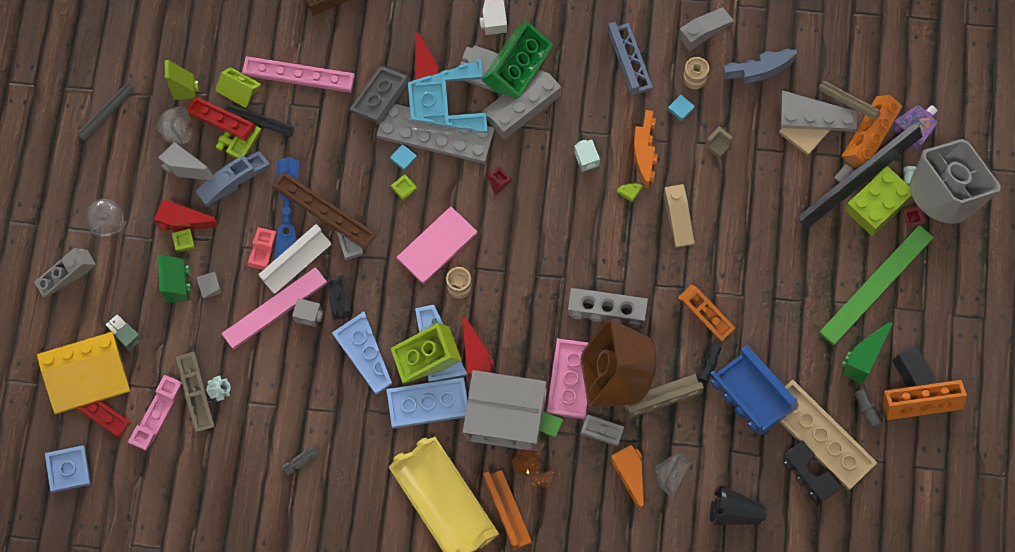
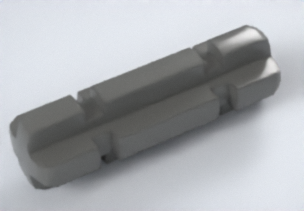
[282,446,319,475]

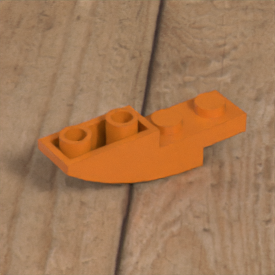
[634,110,658,188]

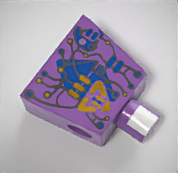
[892,105,938,151]

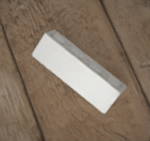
[258,224,331,294]

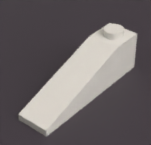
[480,0,507,35]

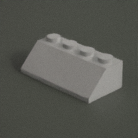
[480,69,561,140]

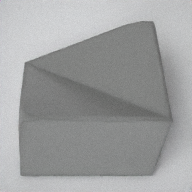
[197,272,222,299]

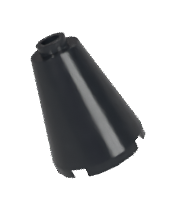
[710,485,767,525]

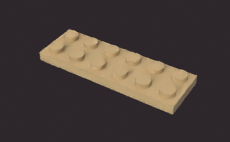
[780,379,877,491]

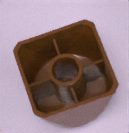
[580,318,656,407]

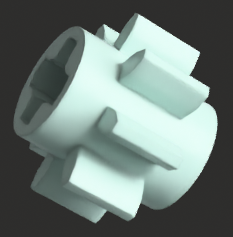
[206,376,231,401]

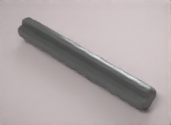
[77,83,134,141]

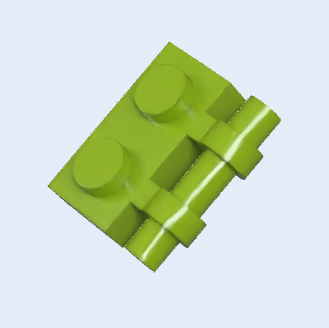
[215,126,262,159]

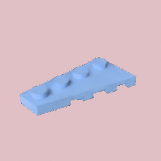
[415,305,467,383]

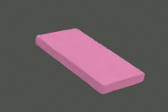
[396,207,478,285]
[547,338,588,420]

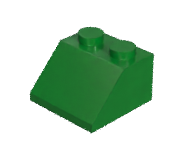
[157,255,192,304]

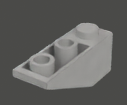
[34,248,96,298]

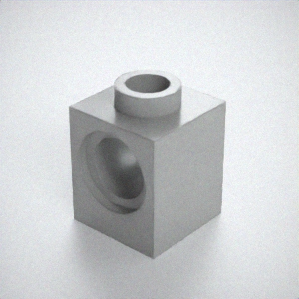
[292,298,323,327]

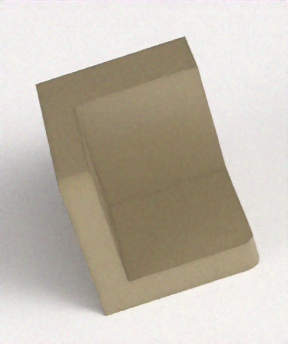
[705,126,734,159]

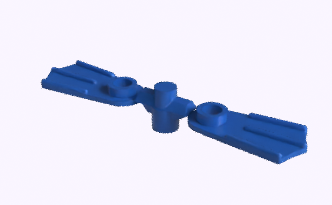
[274,157,300,260]

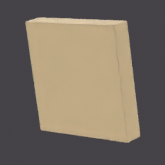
[779,128,831,156]

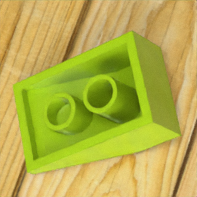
[391,323,462,383]

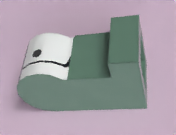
[105,314,142,352]

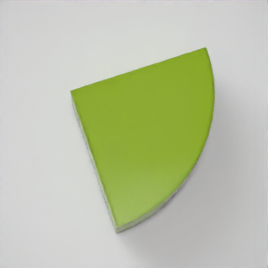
[617,183,643,203]

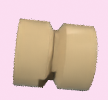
[683,57,709,89]
[446,267,472,299]

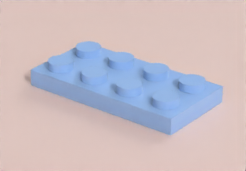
[387,377,468,429]

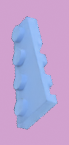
[332,312,392,395]

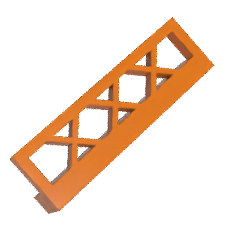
[483,470,532,551]

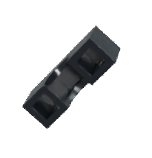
[782,440,841,505]

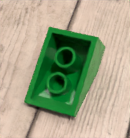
[841,322,893,384]

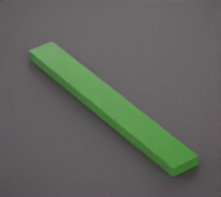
[819,225,934,346]

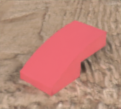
[248,227,276,270]

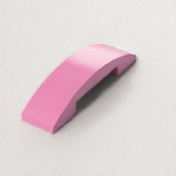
[128,375,182,451]

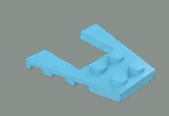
[408,59,487,133]

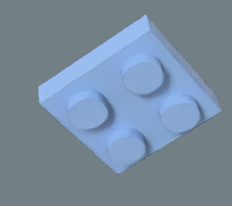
[45,445,91,493]

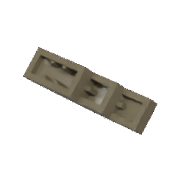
[176,351,215,432]

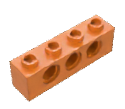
[842,95,902,168]
[882,380,967,420]

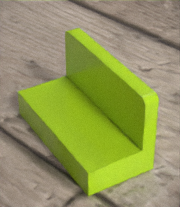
[216,67,261,108]

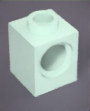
[574,140,600,172]

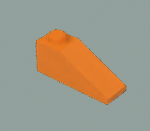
[678,285,735,341]
[610,445,644,511]

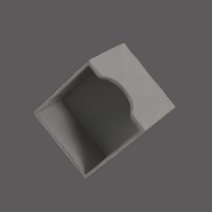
[463,370,547,452]

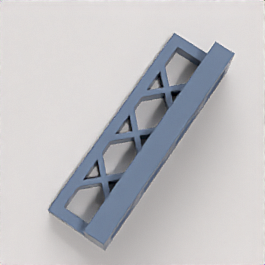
[608,22,653,96]

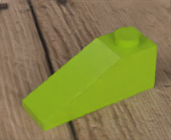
[165,60,199,100]

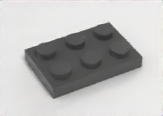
[350,66,411,124]

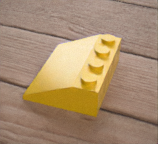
[37,332,131,415]

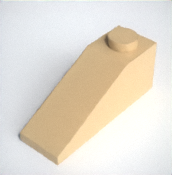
[663,184,695,248]

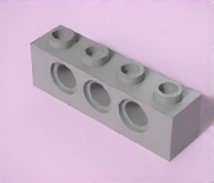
[568,288,648,328]

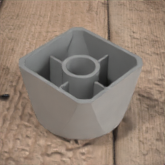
[910,139,1001,224]

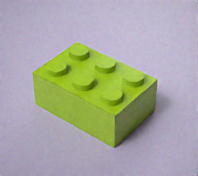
[845,166,912,236]

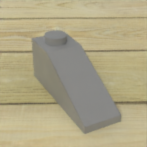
[679,7,734,52]
[158,142,215,180]

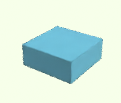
[668,95,695,122]
[390,144,417,171]

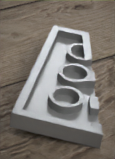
[781,90,857,132]

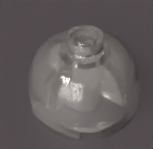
[157,107,192,145]
[85,199,124,237]

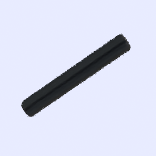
[224,104,295,137]

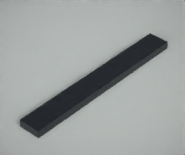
[798,123,923,230]

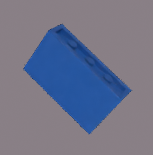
[710,345,798,436]

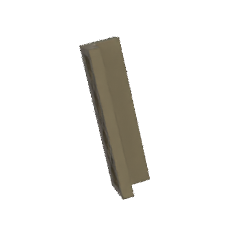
[624,374,704,419]

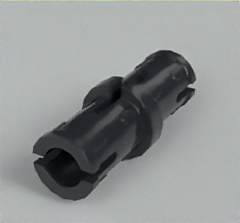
[697,343,722,383]

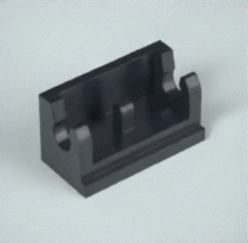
[327,275,351,320]
[892,346,936,387]

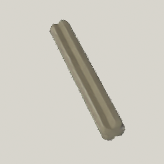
[819,81,881,120]

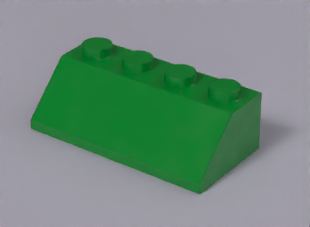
[481,21,554,98]

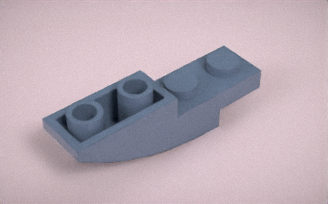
[723,49,797,84]
[196,151,270,207]

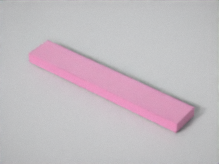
[242,56,355,93]
[221,267,327,350]

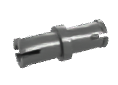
[854,389,882,429]

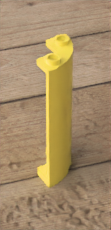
[389,437,499,552]

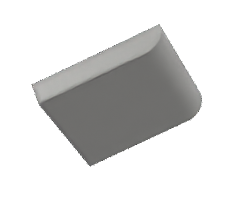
[834,164,855,182]

